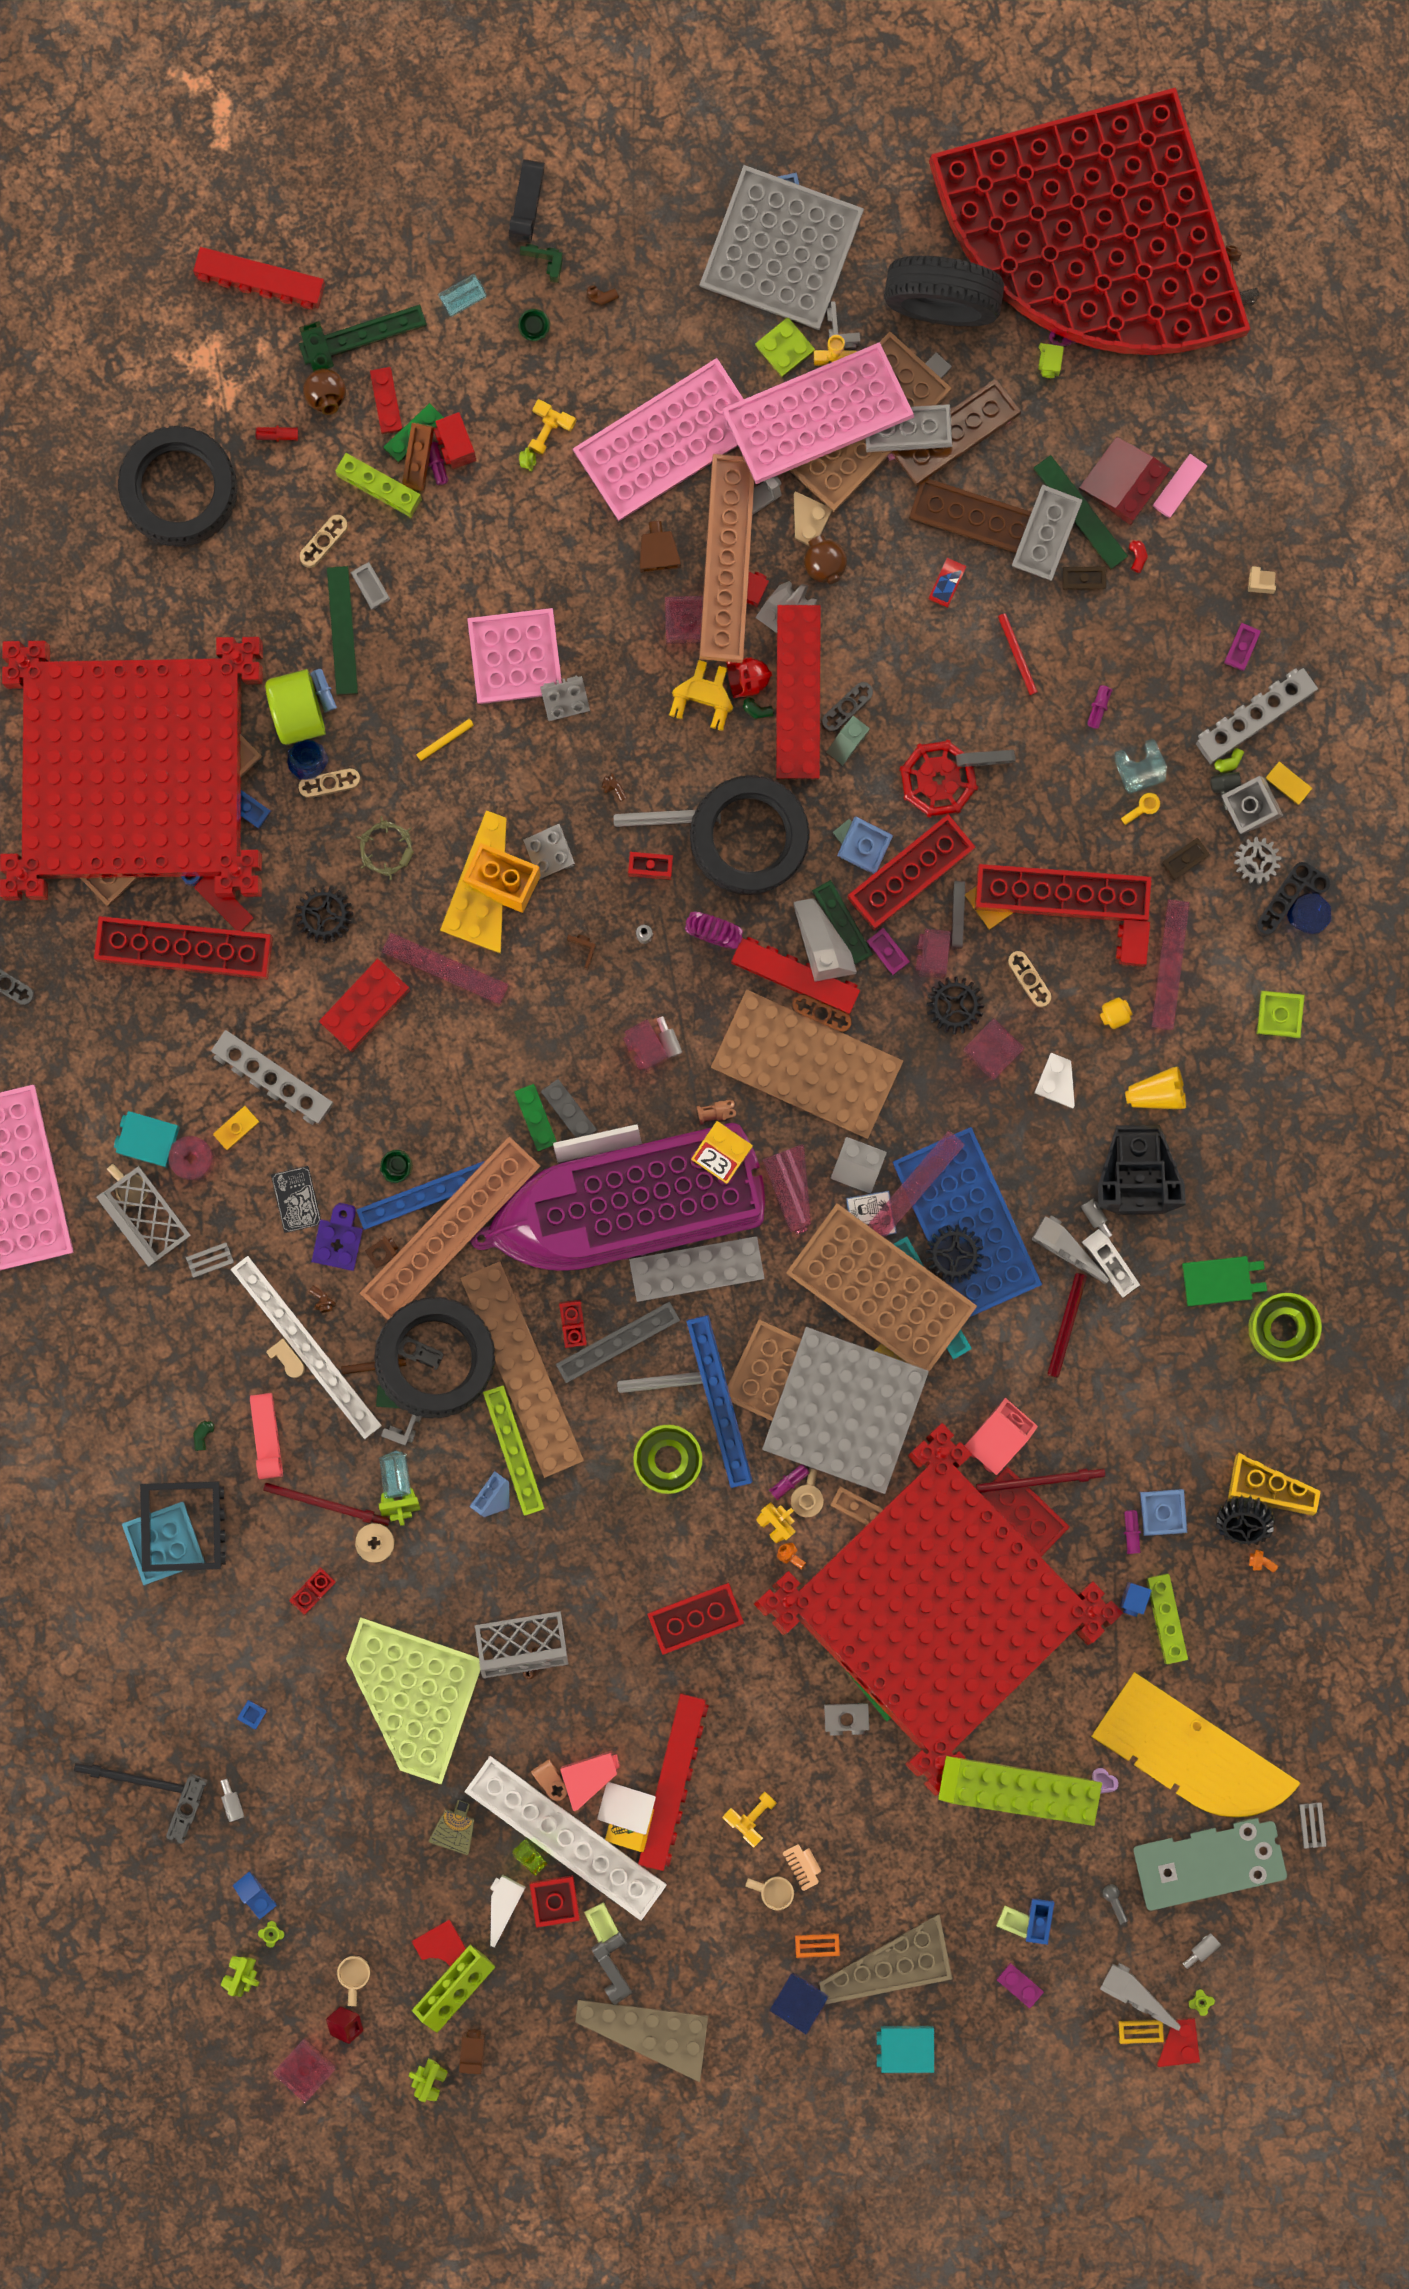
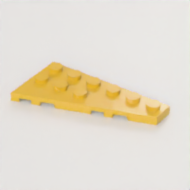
[440,810,507,954]

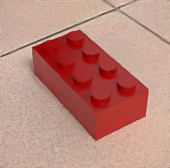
[319,958,411,1053]
[647,1582,744,1655]

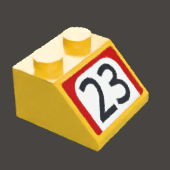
[691,1121,753,1184]

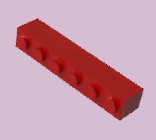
[193,247,325,309]
[731,937,860,1015]

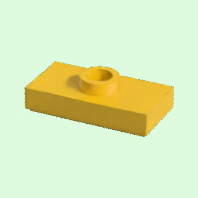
[213,1106,260,1151]

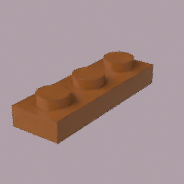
[402,423,434,491]

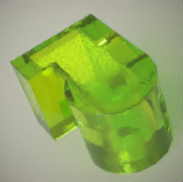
[512,1839,548,1876]

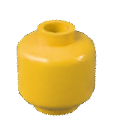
[1099,997,1133,1029]

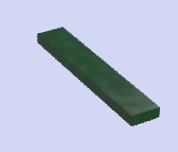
[299,304,427,365]
[1033,455,1128,570]
[327,566,358,696]

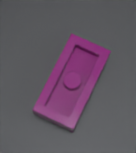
[1224,623,1261,671]
[866,928,910,976]
[996,1963,1044,2008]

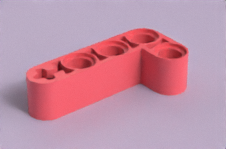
[250,1393,283,1480]

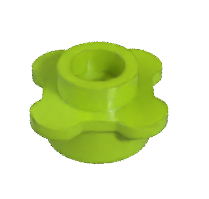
[519,448,536,471]
[258,1921,284,1948]
[1189,1989,1215,2016]

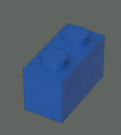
[1119,1582,1151,1617]

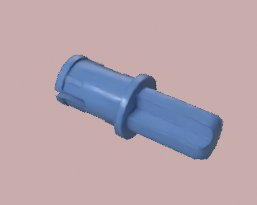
[310,669,337,712]

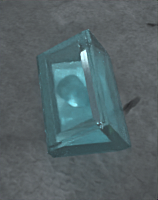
[437,274,487,317]
[379,1451,411,1499]

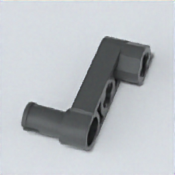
[591,1931,633,2005]

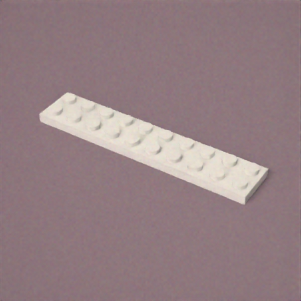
[465,1756,667,1920]

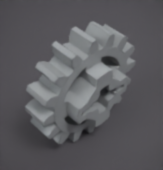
[1234,837,1281,884]

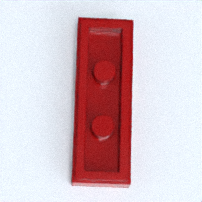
[194,876,254,931]

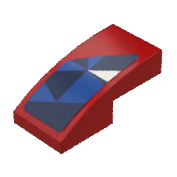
[928,558,967,608]

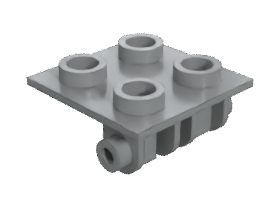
[540,675,590,721]
[523,824,575,880]

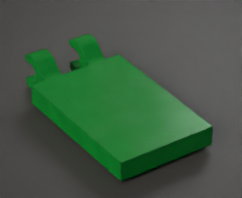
[1182,1256,1267,1307]

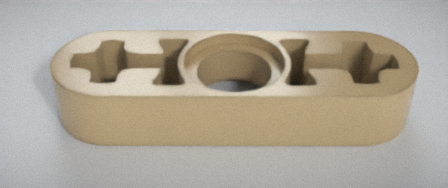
[300,515,348,568]
[298,768,361,798]
[1008,951,1051,1008]

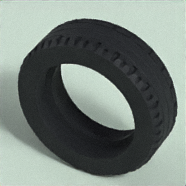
[884,255,1004,326]
[118,426,238,547]
[690,775,810,895]
[374,1297,495,1419]

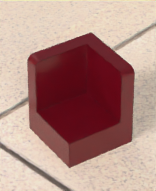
[326,2007,364,2044]

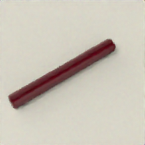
[1048,1273,1087,1378]

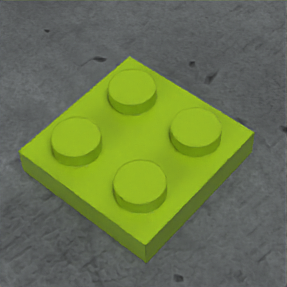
[755,318,815,378]

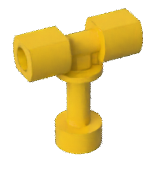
[814,335,857,366]
[528,399,577,455]
[722,1791,777,1848]

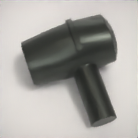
[1210,772,1242,810]

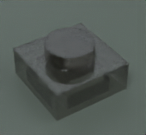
[1239,288,1260,307]

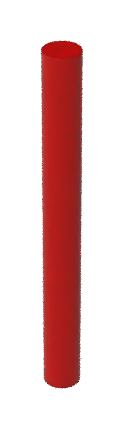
[998,613,1038,696]

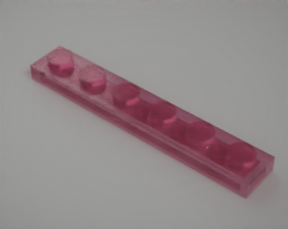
[1151,899,1190,1030]
[382,932,509,1005]
[868,1131,965,1238]

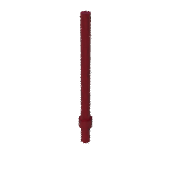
[976,1468,1105,1493]
[263,1483,390,1527]

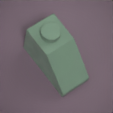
[826,716,870,766]

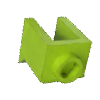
[1038,343,1064,378]

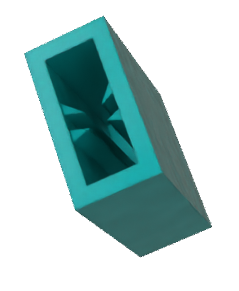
[114,1111,180,1168]
[876,2026,934,2073]

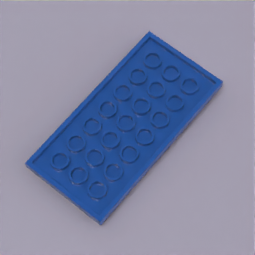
[892,1127,1042,1317]

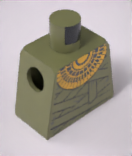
[429,1800,475,1855]

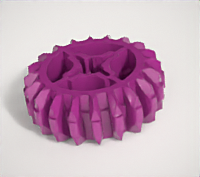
[685,912,743,949]

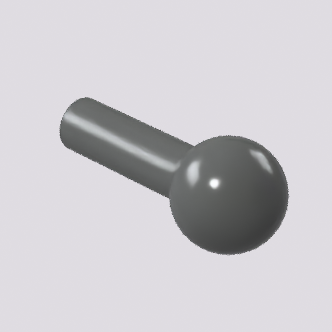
[1102,1884,1128,1925]

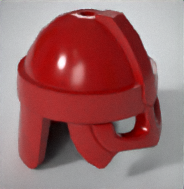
[726,657,772,698]

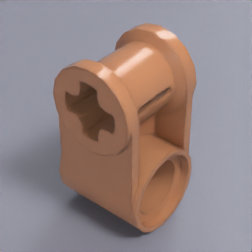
[531,1759,568,1801]

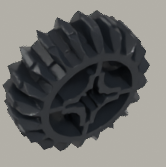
[295,885,354,944]
[926,976,985,1035]
[925,1225,984,1283]
[1216,1495,1275,1546]

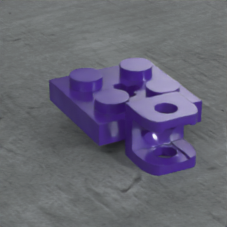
[311,1203,363,1271]

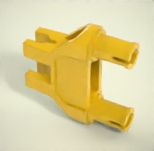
[669,660,733,731]

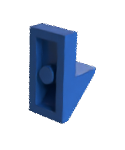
[233,1871,277,1920]
[1026,1898,1054,1945]

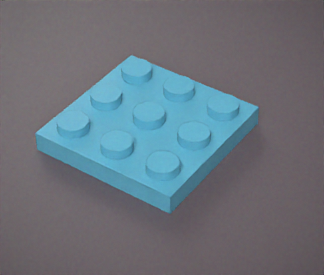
[122,1501,206,1585]

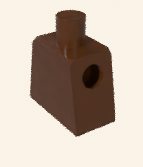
[640,521,681,573]

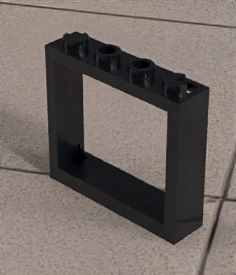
[140,1481,226,1572]

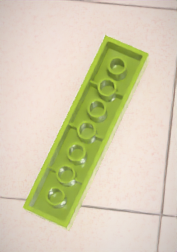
[938,1756,1102,1826]

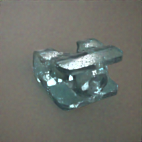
[1114,739,1167,793]

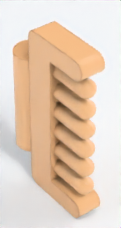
[783,1844,821,1891]

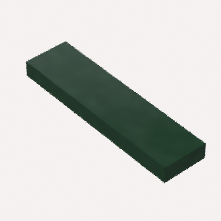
[812,880,873,965]

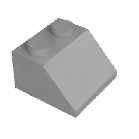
[1222,776,1283,834]
[830,1137,887,1194]

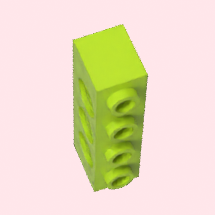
[335,453,422,518]
[1146,1574,1188,1664]
[412,1945,495,2033]

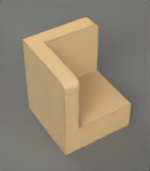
[1248,566,1276,594]

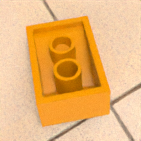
[463,843,541,913]

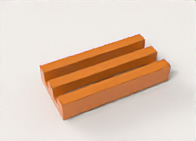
[795,1933,840,1958]

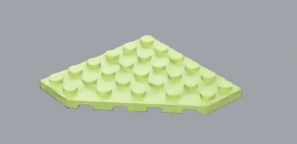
[346,1617,480,1784]

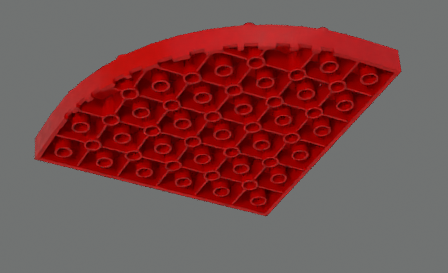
[929,87,1251,355]

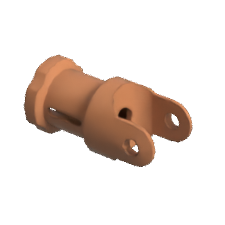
[697,1100,736,1125]

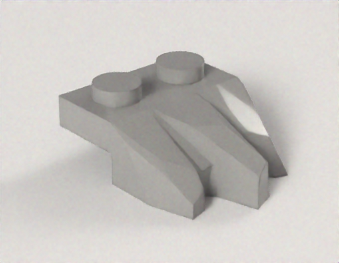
[755,581,817,633]

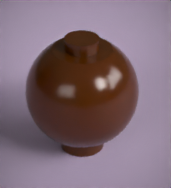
[303,369,346,415]
[804,535,847,584]

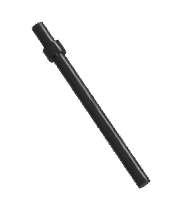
[74,1763,204,1797]

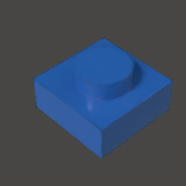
[237,1700,267,1730]

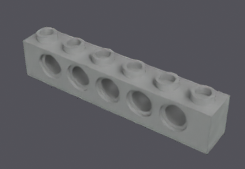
[1196,668,1318,765]
[211,1030,334,1125]

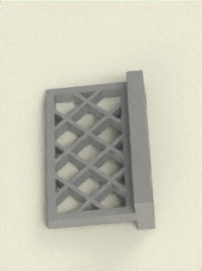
[96,1166,191,1267]
[475,1611,569,1678]

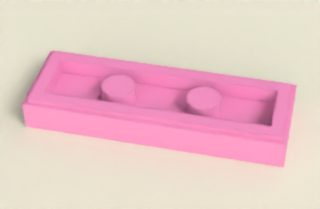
[1152,454,1207,519]

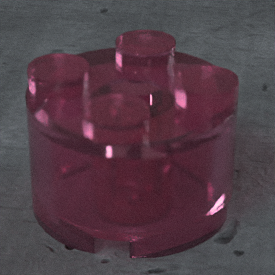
[169,1136,215,1181]

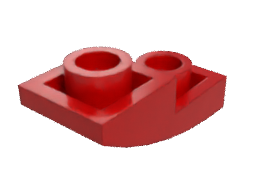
[559,1300,587,1348]
[289,1567,336,1616]

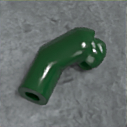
[743,697,774,719]
[193,1421,215,1451]

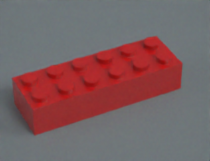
[847,814,976,931]

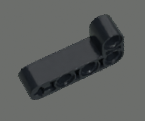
[509,159,545,244]
[1255,862,1330,937]

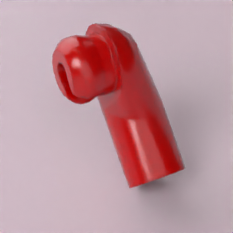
[1129,540,1148,573]

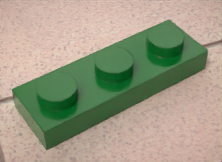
[383,403,444,464]
[514,1084,557,1152]

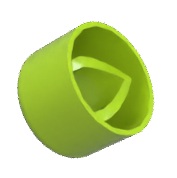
[265,669,326,745]
[1249,1293,1322,1362]
[634,1425,702,1494]

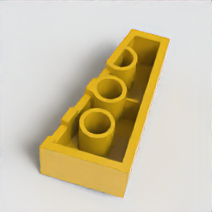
[1228,1453,1321,1516]

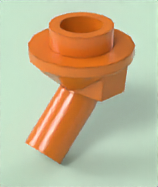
[777,1543,807,1570]
[1249,1549,1278,1572]

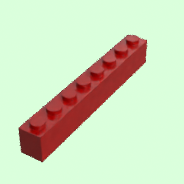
[638,1693,709,1871]

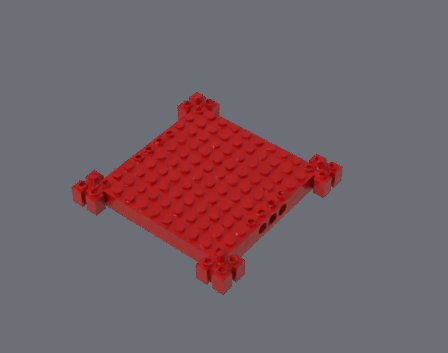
[0,637,263,901]
[754,1423,1123,1796]

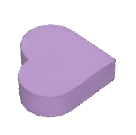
[1092,1768,1118,1794]

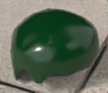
[518,309,551,342]
[380,1149,413,1183]

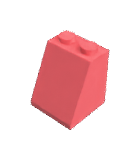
[965,1398,1038,1475]
[560,1751,621,1811]

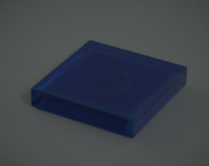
[770,1973,830,2034]

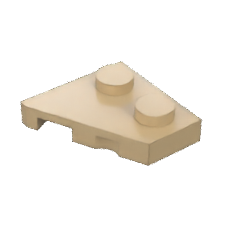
[794,491,832,546]

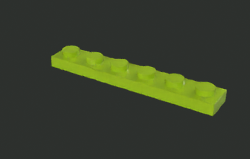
[483,1385,545,1516]

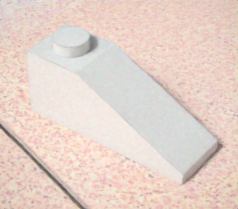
[1082,1229,1140,1297]
[490,1875,525,1947]

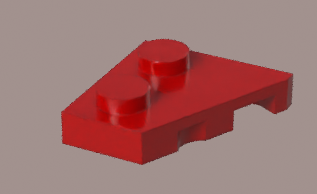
[1157,2018,1200,2067]

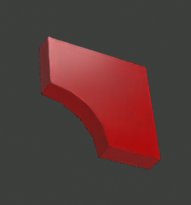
[411,1919,466,1967]

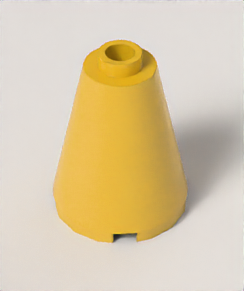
[1125,1067,1186,1109]

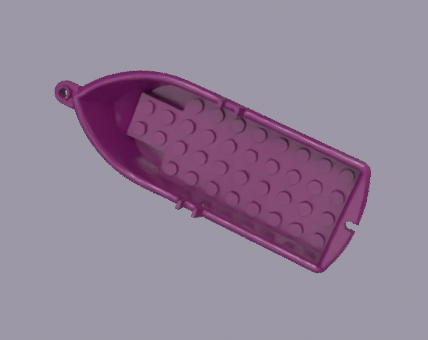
[471,1123,765,1271]

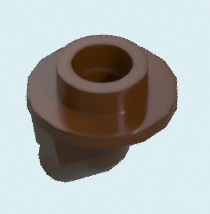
[1226,245,1242,274]
[601,773,627,802]
[309,1285,336,1313]

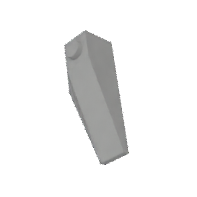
[793,898,857,981]
[1031,1216,1109,1284]
[1100,1963,1181,2031]

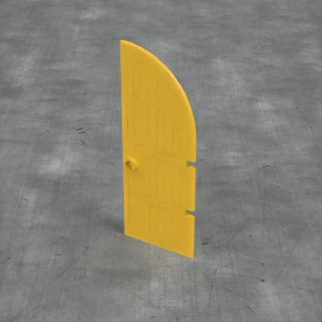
[1091,1672,1301,1818]

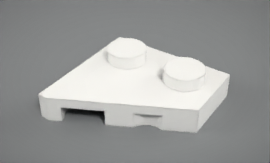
[1035,1053,1075,1109]

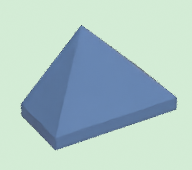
[469,1471,510,1517]

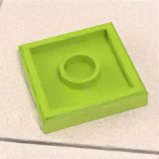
[1257,991,1305,1038]

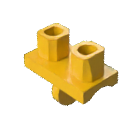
[756,1502,796,1543]

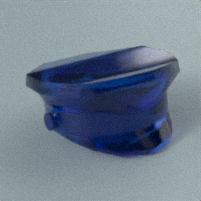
[287,740,329,780]
[1287,893,1331,934]

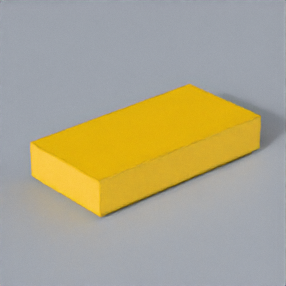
[1265,762,1312,805]

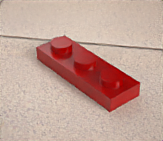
[370,367,402,434]

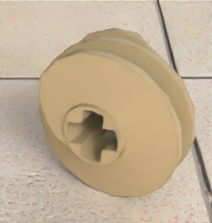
[355,1524,394,1563]

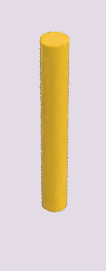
[416,719,474,761]

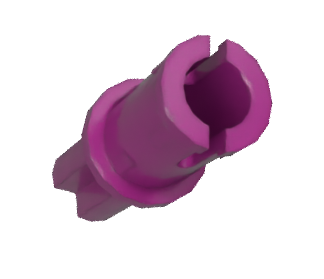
[429,442,448,486]
[1088,685,1113,729]
[769,1464,809,1500]
[1124,1510,1141,1554]

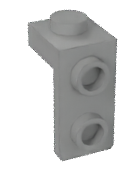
[827,301,860,350]
[752,476,782,515]

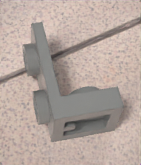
[381,1415,422,1446]

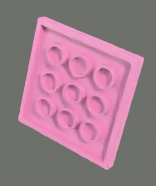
[467,608,562,704]

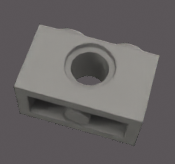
[824,1703,869,1735]

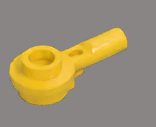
[1121,793,1160,825]

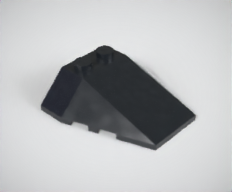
[1098,1125,1186,1215]

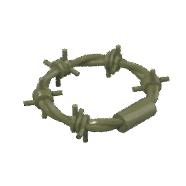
[356,816,414,880]

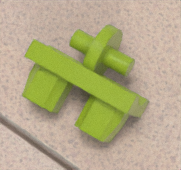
[379,1488,420,1526]
[221,1956,260,1997]
[408,2058,448,2102]

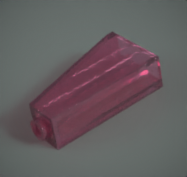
[762,1144,811,1235]

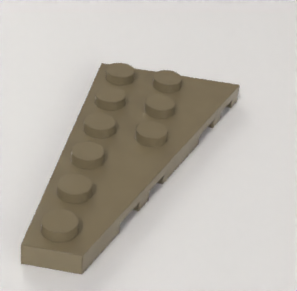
[819,1914,952,2005]
[575,1999,708,2082]

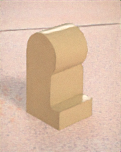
[266,1339,305,1378]

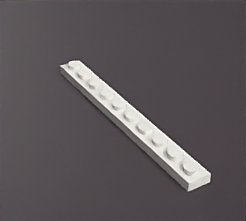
[231,1256,382,1439]

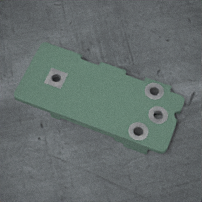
[1133,1817,1287,1911]

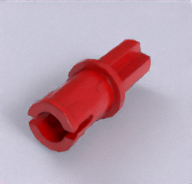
[256,425,298,442]

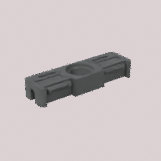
[951,881,965,949]
[376,1327,444,1370]
[166,1774,207,1844]

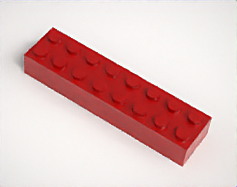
[776,605,821,779]
[974,864,1151,921]
[94,916,273,980]

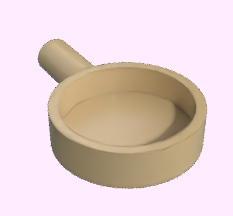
[107,1164,149,1206]
[791,1468,823,1517]
[745,1876,794,1910]
[337,1956,371,2006]

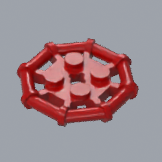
[899,739,978,818]

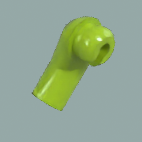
[1214,748,1244,773]

